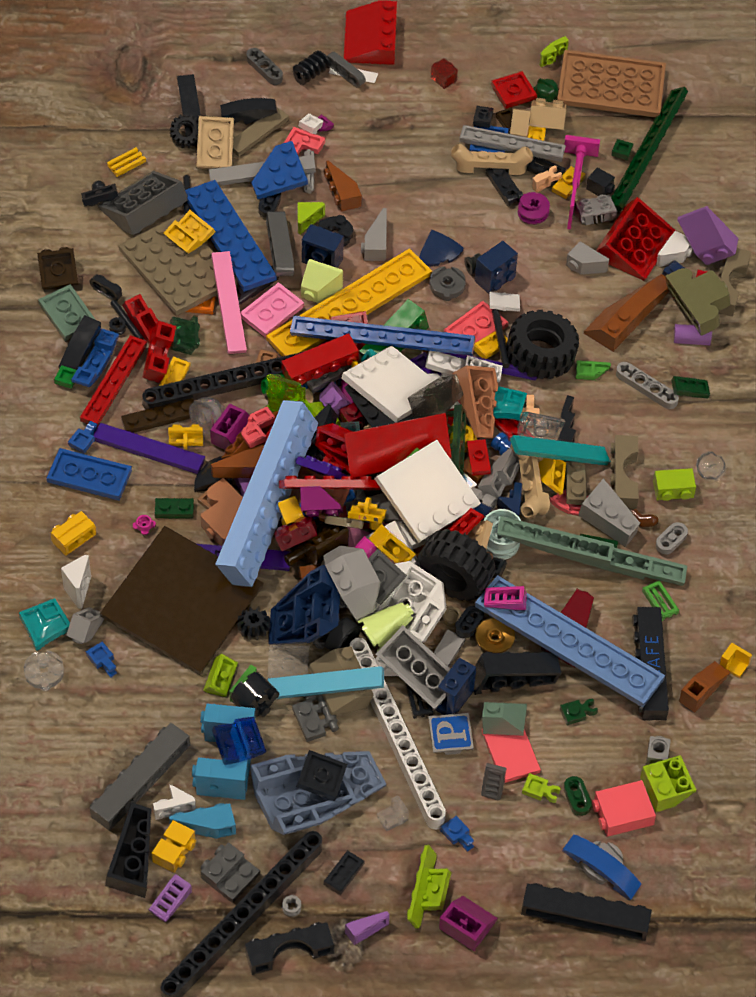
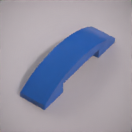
[71,329,119,387]
[562,834,642,901]

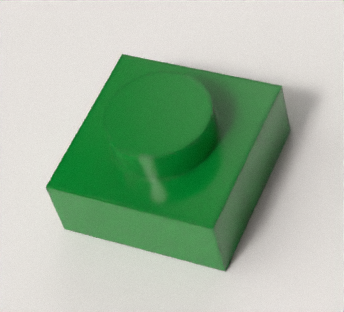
[54,365,77,389]

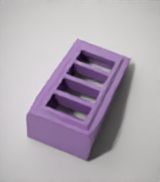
[149,874,192,923]
[345,911,389,945]

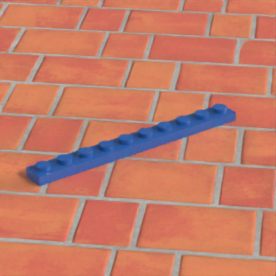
[290,316,475,355]

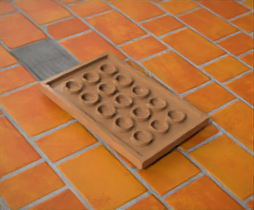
[557,50,666,117]

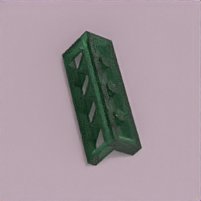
[443,404,466,477]

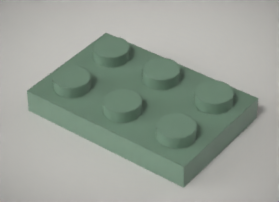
[38,284,96,341]

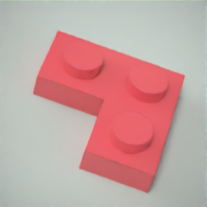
[284,127,325,155]

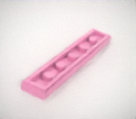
[211,251,247,354]

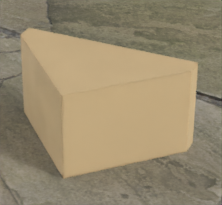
[510,108,531,137]

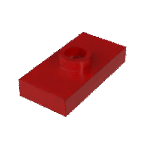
[466,439,491,476]

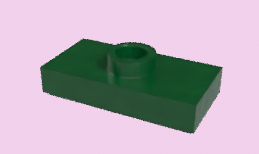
[671,376,710,399]

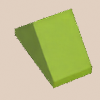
[298,202,325,235]

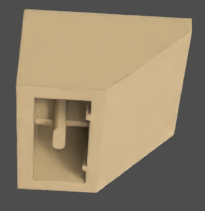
[529,98,567,130]

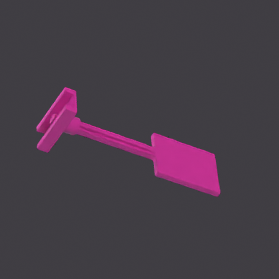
[564,135,600,230]

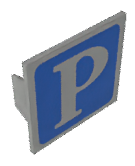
[428,713,474,755]

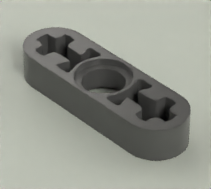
[246,48,283,85]
[327,52,366,88]

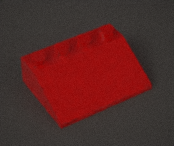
[344,0,397,65]
[596,197,676,281]

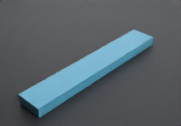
[268,666,384,699]

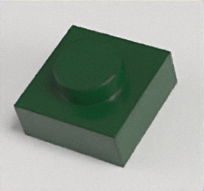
[611,139,634,160]

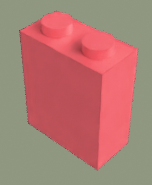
[592,780,656,837]

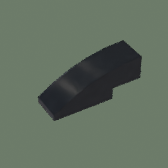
[220,98,278,125]
[59,315,101,370]

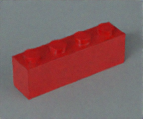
[282,333,359,388]

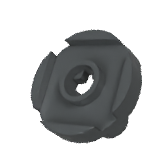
[429,266,466,301]

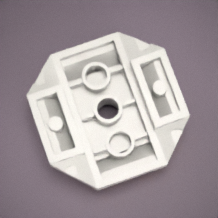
[367,561,447,643]

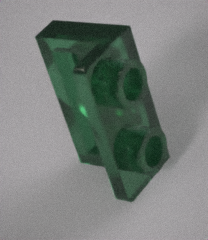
[170,315,200,355]

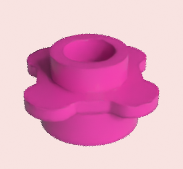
[133,515,156,535]

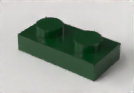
[155,498,194,519]

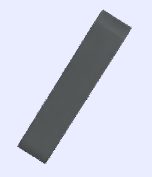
[266,211,294,276]

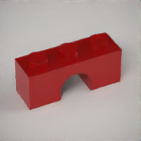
[142,321,176,383]

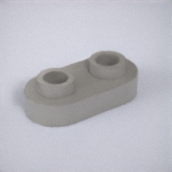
[655,522,688,554]

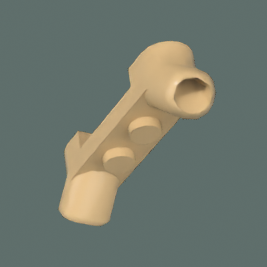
[451,144,533,175]
[510,444,550,519]

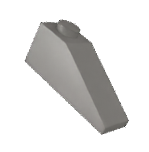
[361,208,387,261]

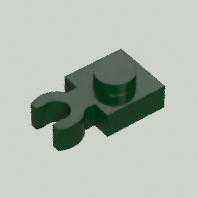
[560,699,598,725]

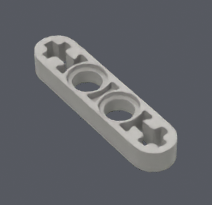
[616,362,679,409]

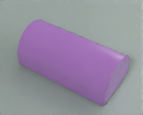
[674,324,712,345]

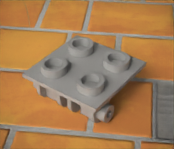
[575,195,617,226]

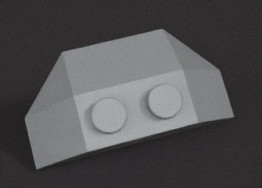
[323,546,381,621]

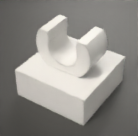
[298,114,323,134]

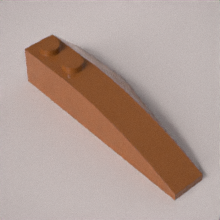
[584,274,670,352]

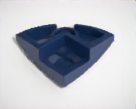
[419,230,464,266]

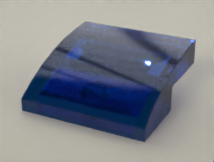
[212,717,266,765]

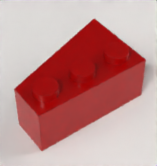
[315,423,366,480]

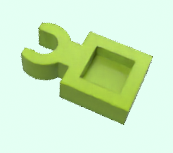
[522,773,561,803]

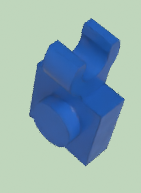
[68,421,97,454]
[86,641,117,678]
[440,816,474,852]

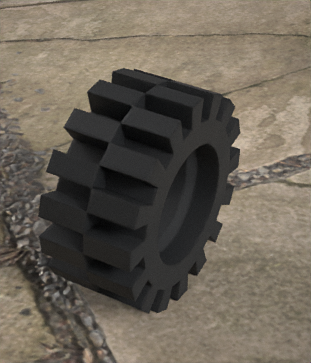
[170,114,198,148]

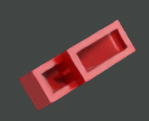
[122,294,158,344]

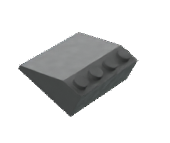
[98,171,188,235]

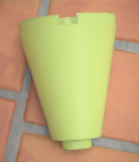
[357,602,414,652]

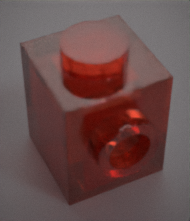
[431,58,458,89]

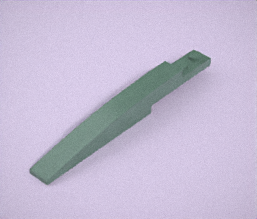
[497,516,687,586]

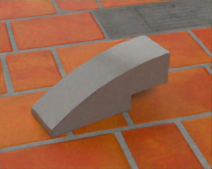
[478,448,520,499]

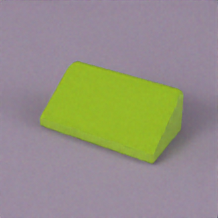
[203,653,238,697]

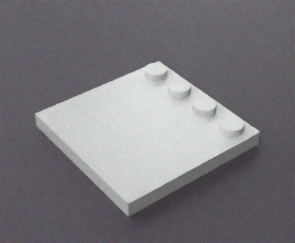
[341,346,446,423]
[375,440,481,543]

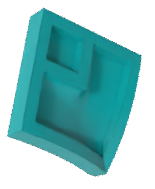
[493,386,527,421]
[19,598,70,651]

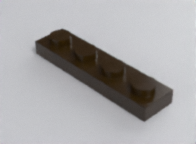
[121,398,199,433]

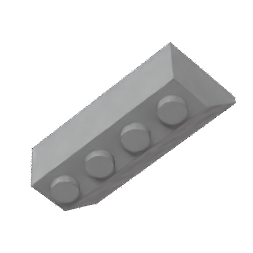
[375,625,450,710]

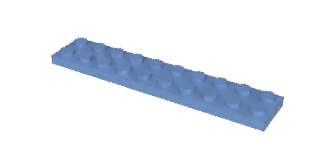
[475,575,665,707]

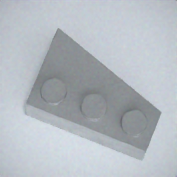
[578,478,640,547]

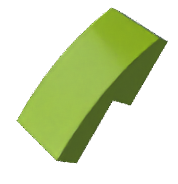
[539,36,569,67]

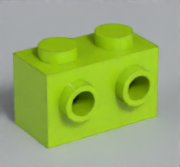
[653,468,696,501]

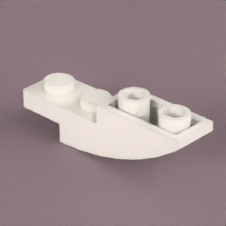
[425,351,502,382]

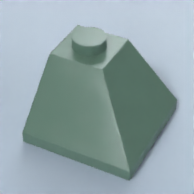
[482,702,527,736]

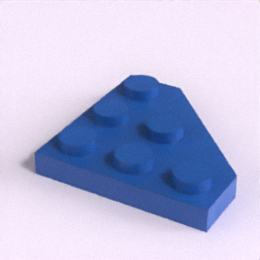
[252,141,308,200]

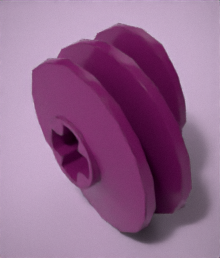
[517,192,550,225]

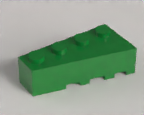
[360,299,429,357]

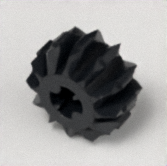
[237,607,271,641]

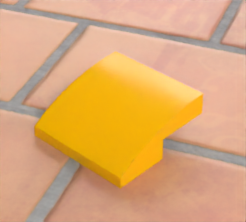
[163,210,216,254]

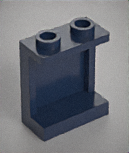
[436,658,476,715]

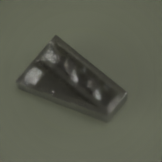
[408,374,463,419]

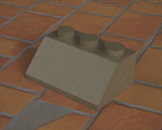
[309,646,374,715]

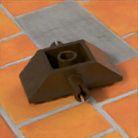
[283,517,349,567]

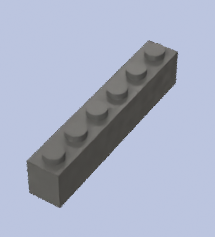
[90,723,190,831]

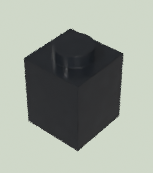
[586,167,615,196]

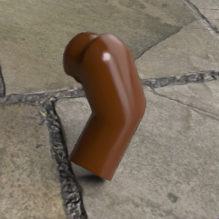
[631,509,659,527]

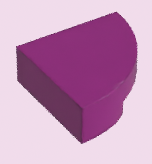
[317,114,334,131]

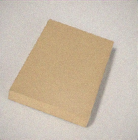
[196,116,234,169]

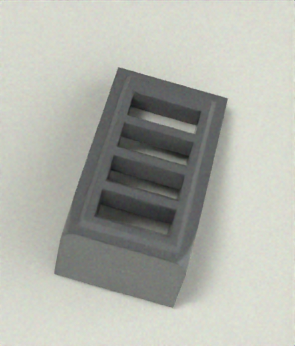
[481,763,507,800]

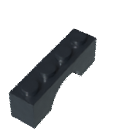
[245,922,334,975]

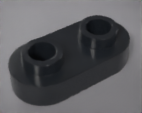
[258,193,281,218]
[89,274,123,301]
[455,606,484,638]

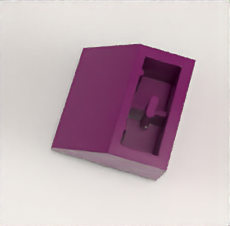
[210,403,250,450]
[300,486,343,517]
[439,896,498,951]

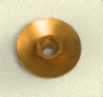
[476,618,515,653]

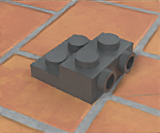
[201,842,260,903]

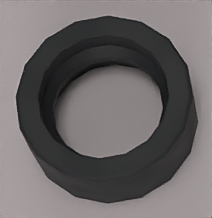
[325,617,361,651]

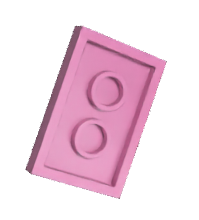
[240,282,304,338]

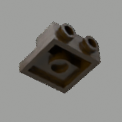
[37,247,78,290]

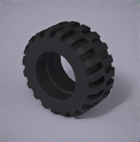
[506,310,579,380]
[417,529,495,601]

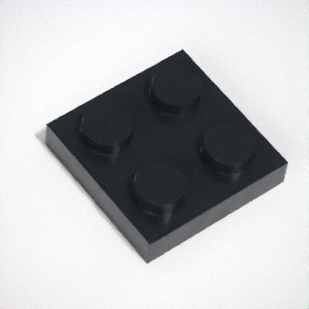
[296,750,348,801]

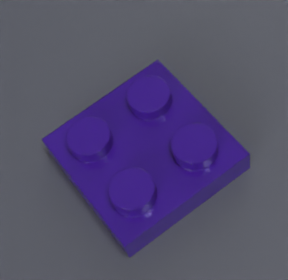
[296,455,347,480]

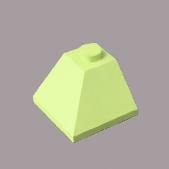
[301,259,343,303]

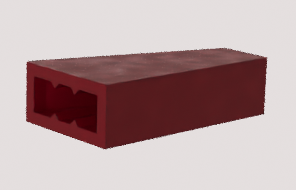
[541,588,594,668]

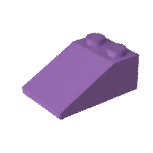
[677,206,739,265]

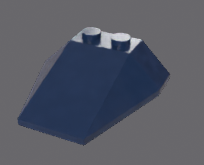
[269,565,340,646]

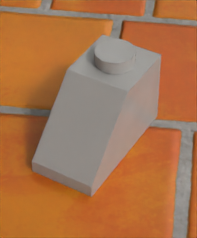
[566,242,609,275]
[66,607,104,644]

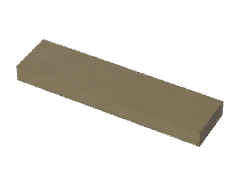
[233,107,289,156]

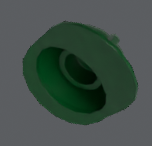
[533,78,567,108]

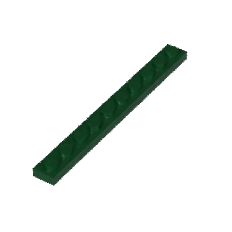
[611,87,689,211]

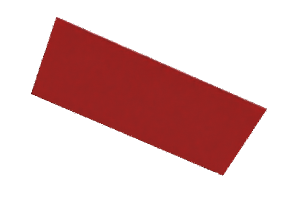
[344,413,451,478]

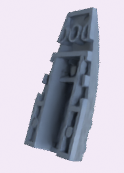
[250,751,386,835]

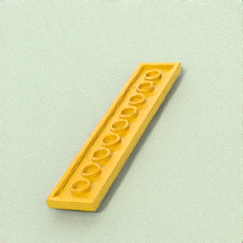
[266,248,432,356]

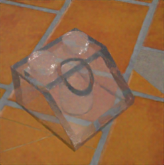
[518,412,565,440]

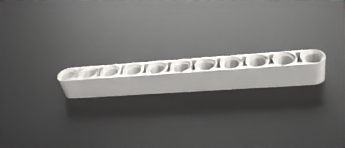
[350,638,446,830]

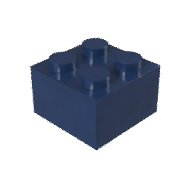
[302,224,344,268]
[475,241,518,294]

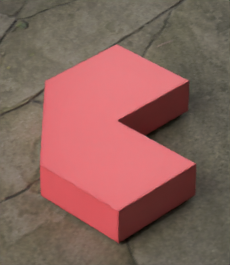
[241,407,275,449]

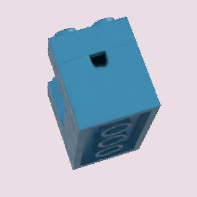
[192,703,256,800]

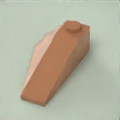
[452,365,498,439]

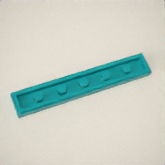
[510,435,610,466]

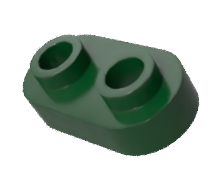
[564,776,591,816]

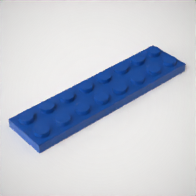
[185,180,277,292]

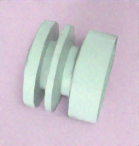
[484,509,521,560]

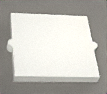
[489,292,520,312]

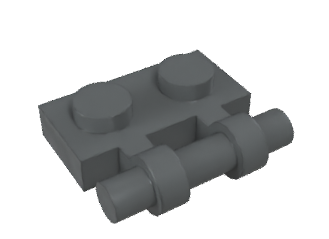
[292,694,339,742]

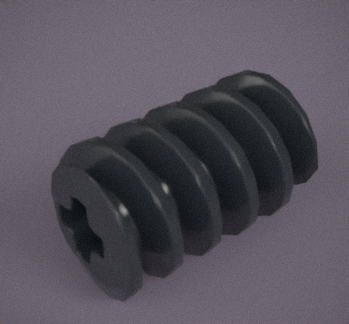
[292,50,331,85]

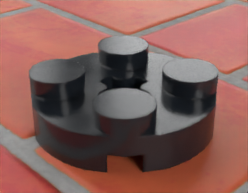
[319,215,353,247]

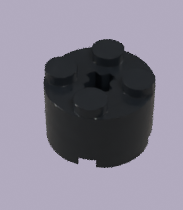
[231,672,280,718]

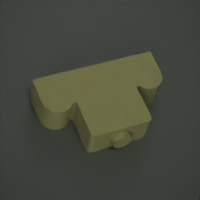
[665,268,730,336]

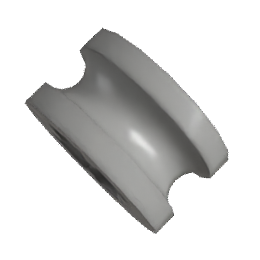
[282,895,301,917]

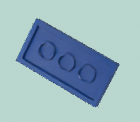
[47,448,132,501]

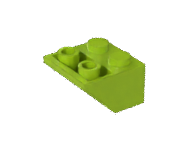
[640,755,696,812]

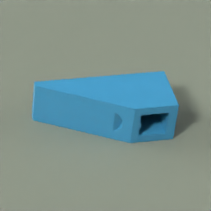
[169,803,236,839]

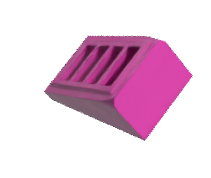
[484,586,527,610]

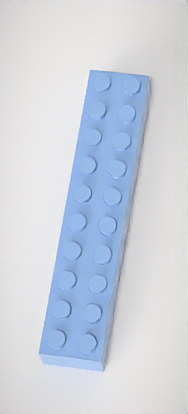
[215,400,318,587]

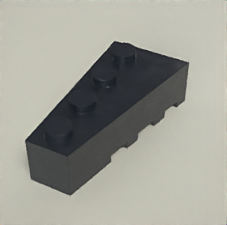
[474,651,562,695]
[105,803,152,898]

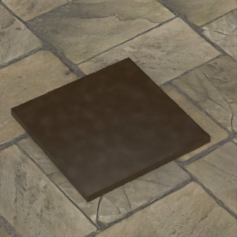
[100,526,264,675]

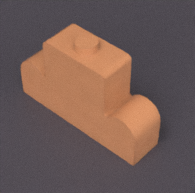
[201,478,243,546]

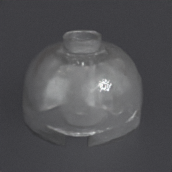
[189,397,225,436]

